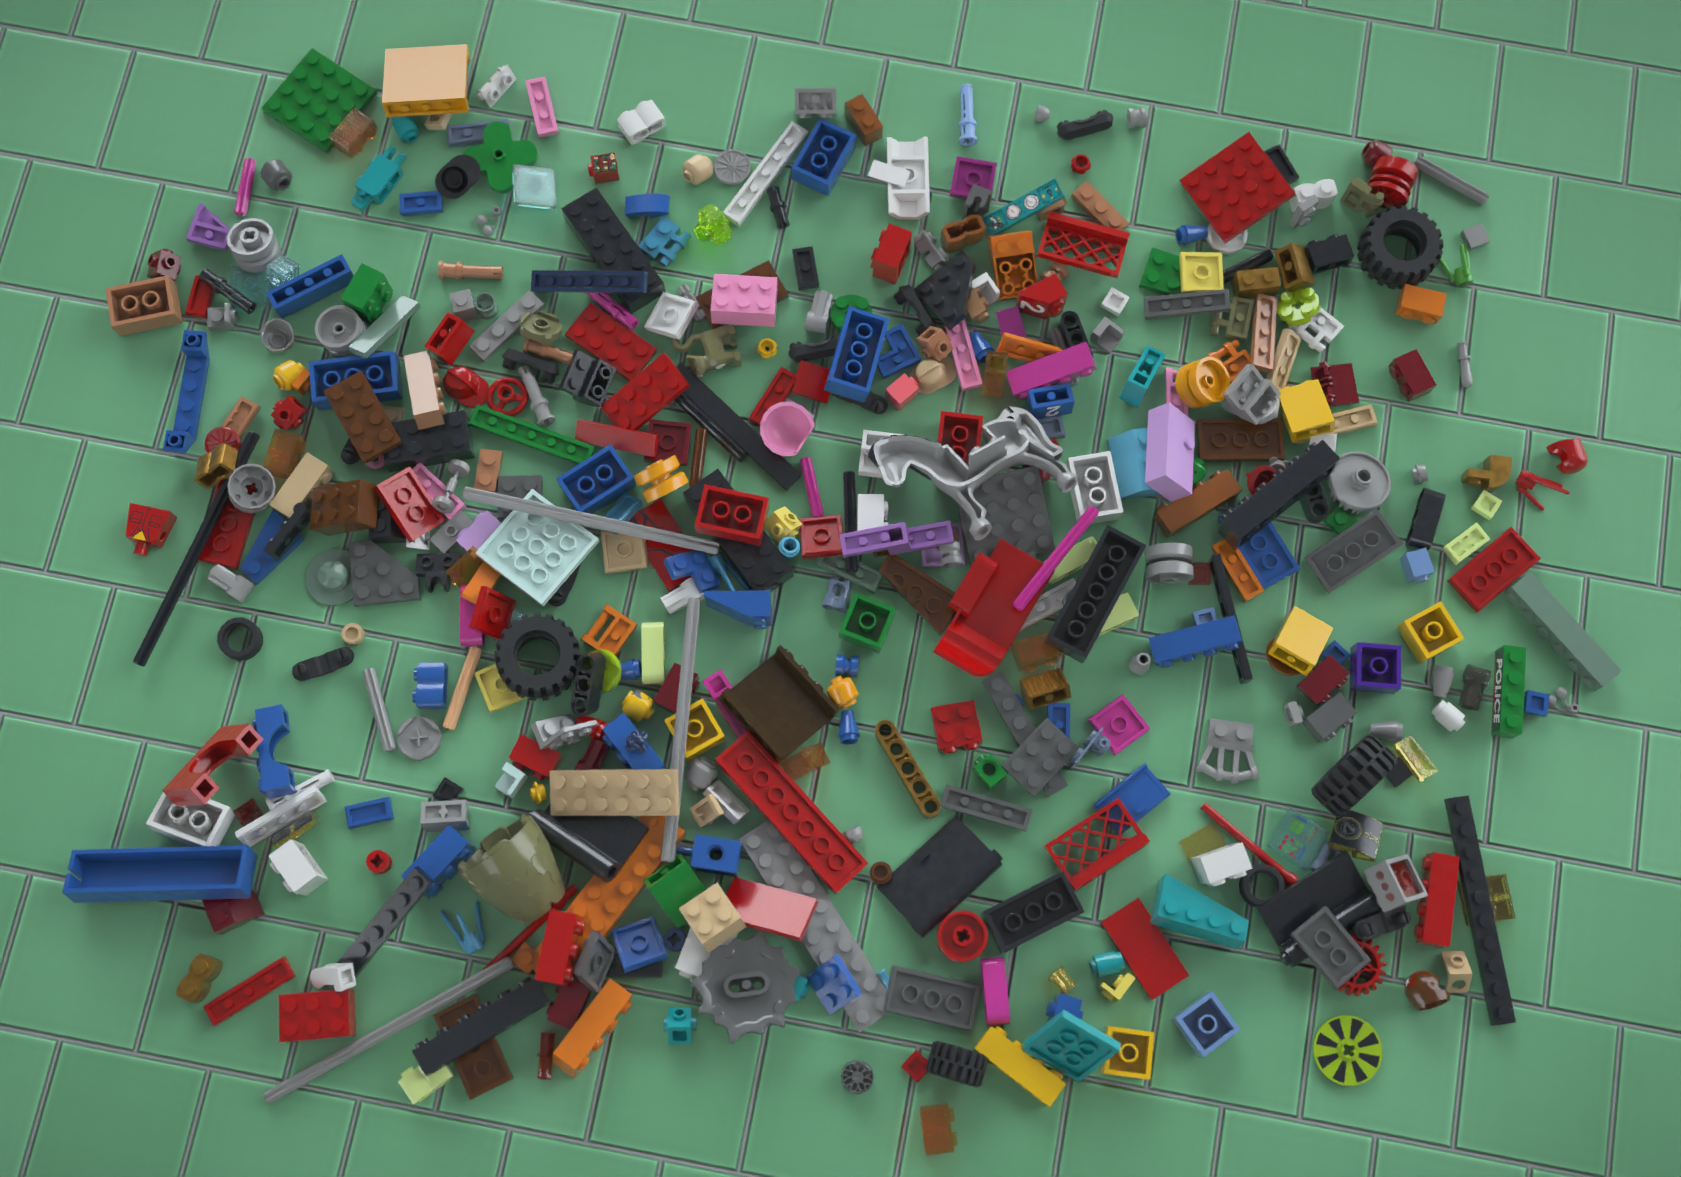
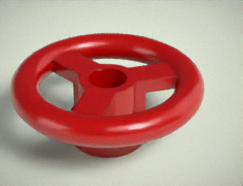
[486,377,529,417]

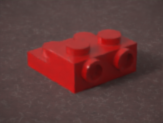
[930,700,983,754]

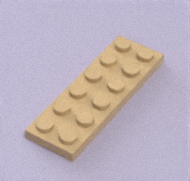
[549,769,680,816]

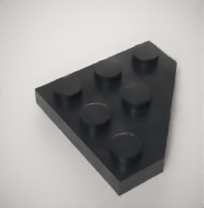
[914,250,976,331]

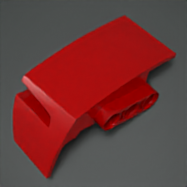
[933,538,1055,677]

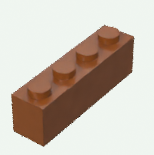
[1153,469,1242,539]

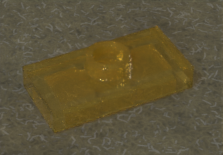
[1393,735,1438,783]

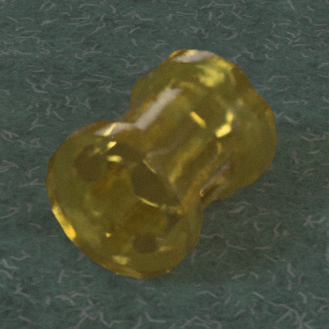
[1047,965,1077,994]

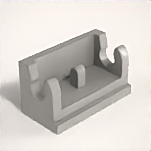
[420,800,470,832]

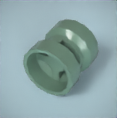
[474,292,498,319]

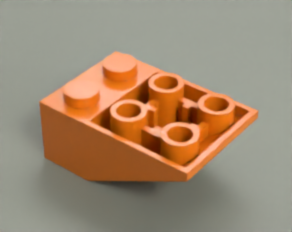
[987,230,1038,300]

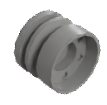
[227,463,276,514]

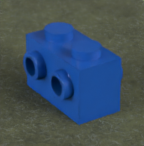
[1045,993,1083,1022]

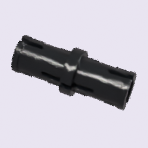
[767,186,790,229]

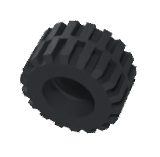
[925,1041,989,1087]

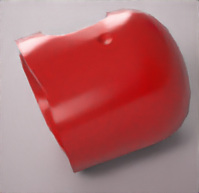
[1546,438,1588,474]

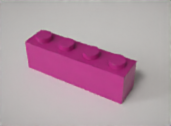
[1006,342,1097,400]

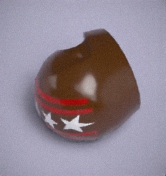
[1404,970,1451,1011]

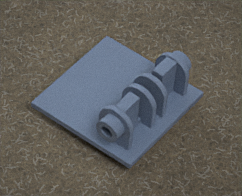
[1070,727,1110,770]

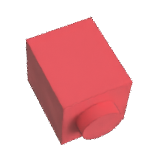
[885,373,919,411]

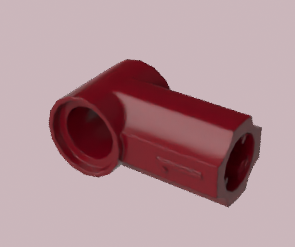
[574,739,610,770]

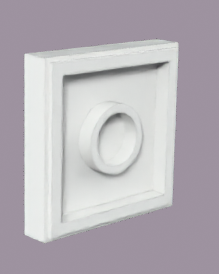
[644,292,699,340]

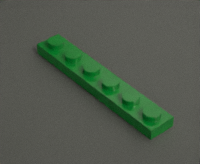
[469,404,596,464]

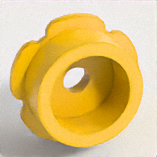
[757,338,777,359]

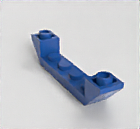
[163,330,210,453]

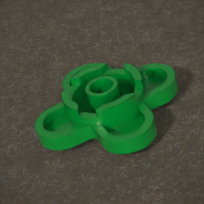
[462,121,538,194]

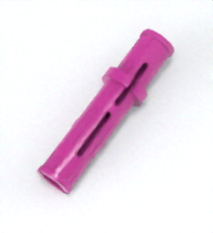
[585,293,639,330]

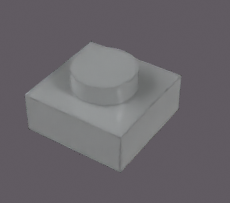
[1283,701,1304,728]

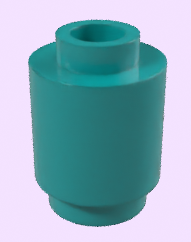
[392,116,419,143]
[1089,951,1125,978]

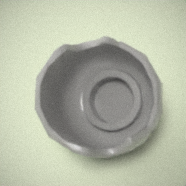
[261,318,294,353]

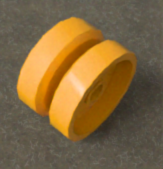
[1175,357,1230,409]
[633,455,689,503]

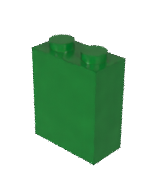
[643,853,706,928]

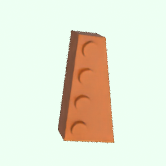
[552,979,632,1079]

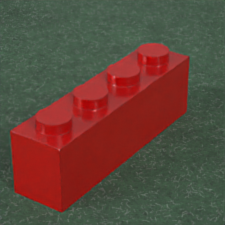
[1414,852,1460,948]

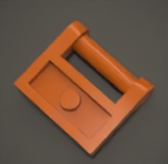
[581,604,638,656]

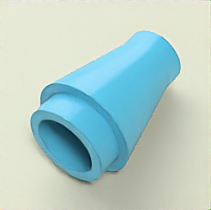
[779,537,800,562]

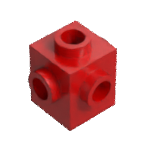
[271,396,309,430]

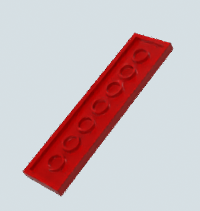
[714,731,868,894]

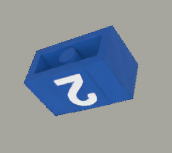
[1026,383,1075,419]

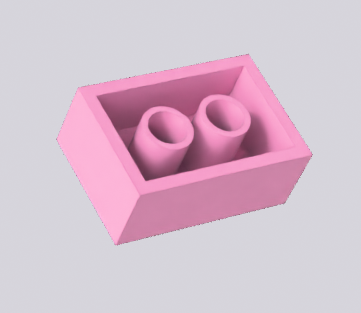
[711,274,778,327]

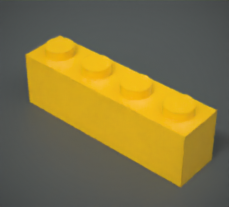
[973,1026,1066,1107]

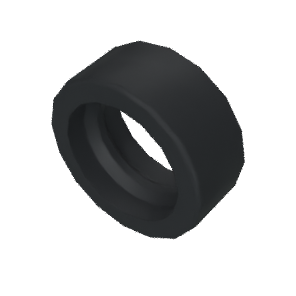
[217,617,263,661]
[1239,864,1285,908]

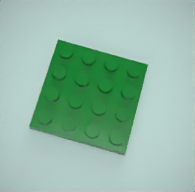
[262,48,377,154]

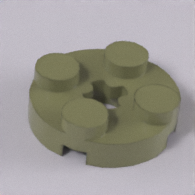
[520,311,563,346]

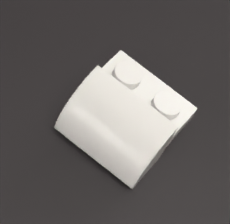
[858,430,905,478]

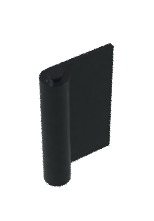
[529,804,649,883]
[877,816,1003,938]
[1257,851,1382,967]

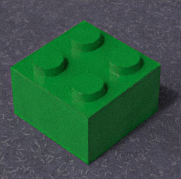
[340,263,393,325]
[839,592,896,654]

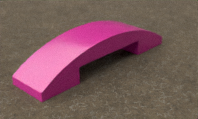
[702,669,747,739]

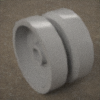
[227,218,281,273]
[315,305,367,358]
[1145,543,1194,584]

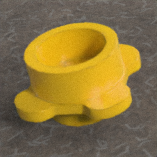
[529,782,547,806]

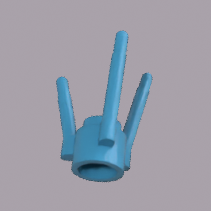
[709,553,750,591]
[440,902,486,955]

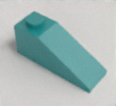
[1119,345,1166,407]

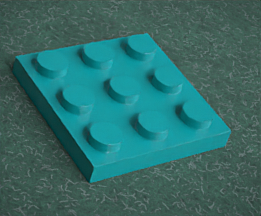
[1022,1009,1121,1082]

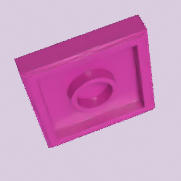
[1088,694,1150,755]

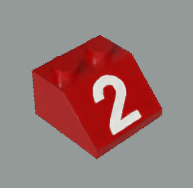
[1015,274,1068,319]

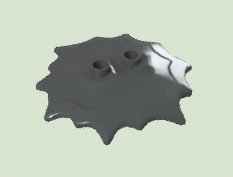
[689,930,801,1044]

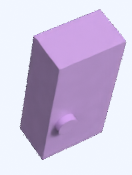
[1145,402,1195,502]

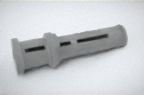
[518,365,556,427]

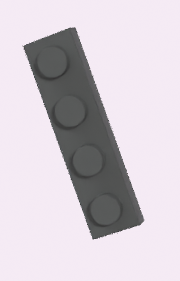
[1144,289,1230,320]
[941,784,1032,832]

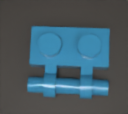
[638,216,691,267]

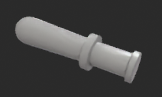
[1456,342,1473,388]

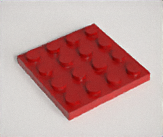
[1179,132,1296,244]

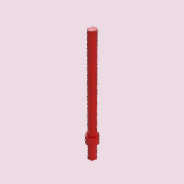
[1200,802,1299,887]
[481,884,578,971]

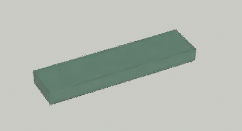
[348,295,420,359]

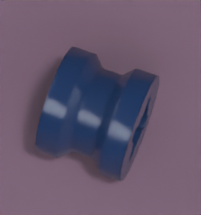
[663,928,687,952]

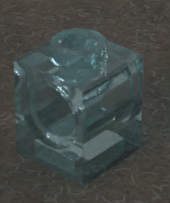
[265,255,300,287]

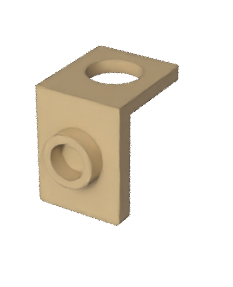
[1441,951,1473,993]

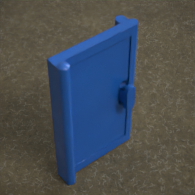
[1093,763,1170,835]

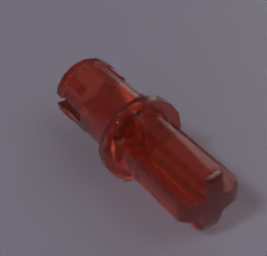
[537,1032,556,1080]

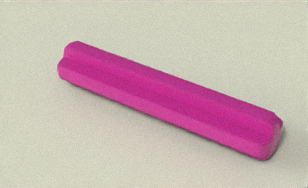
[234,158,256,217]
[800,457,824,517]

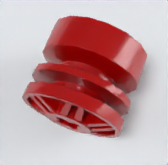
[1368,155,1418,209]

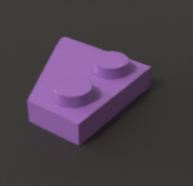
[186,203,230,252]

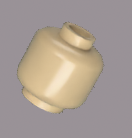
[683,154,713,185]

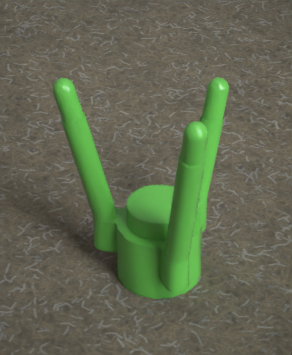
[1439,244,1473,287]

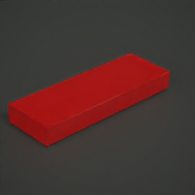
[749,367,795,426]

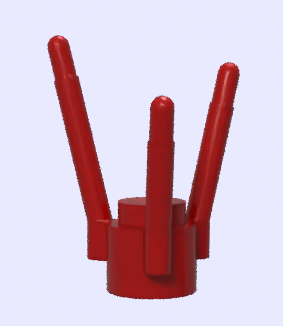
[1515,469,1570,511]

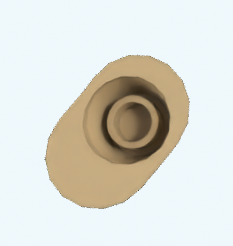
[910,356,957,394]

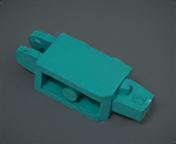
[351,146,407,212]

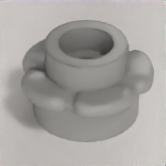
[1411,464,1428,484]

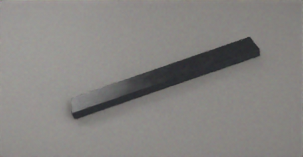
[677,362,801,491]

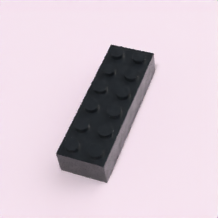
[561,187,666,314]
[1218,440,1341,551]
[683,469,794,592]
[1044,525,1147,664]

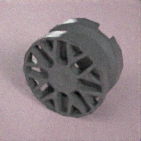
[841,1060,874,1094]

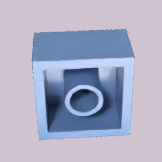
[1171,991,1240,1057]

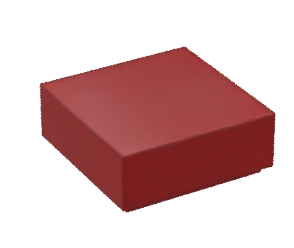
[901,1049,928,1083]

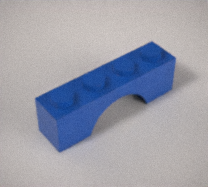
[253,704,296,799]

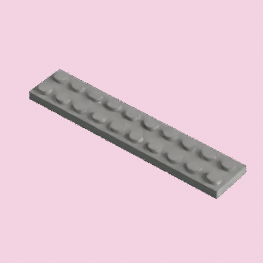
[739,820,889,1033]

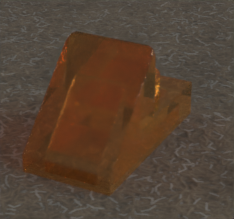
[781,743,830,781]

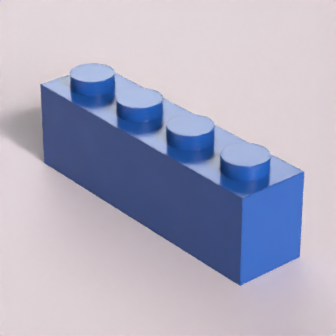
[266,254,354,319]
[1148,615,1243,668]

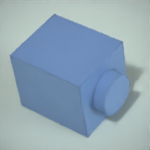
[1400,548,1435,584]

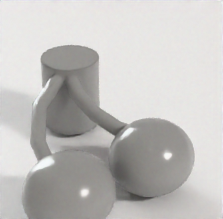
[476,206,503,236]
[1548,687,1580,714]

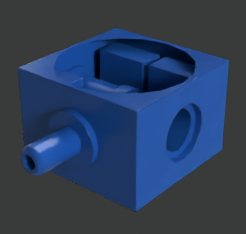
[676,834,743,877]

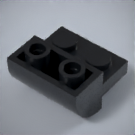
[559,350,617,407]

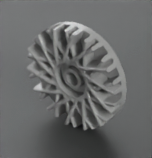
[1325,451,1391,514]

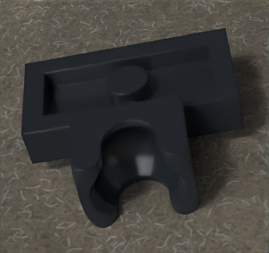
[416,552,461,593]

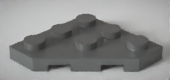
[349,540,421,607]

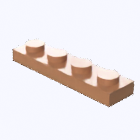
[1250,293,1277,373]

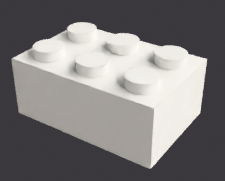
[1066,451,1123,524]
[146,792,235,847]

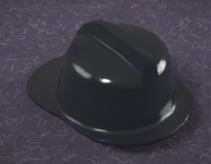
[435,154,481,199]

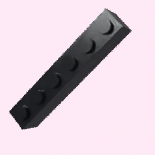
[412,977,550,1077]

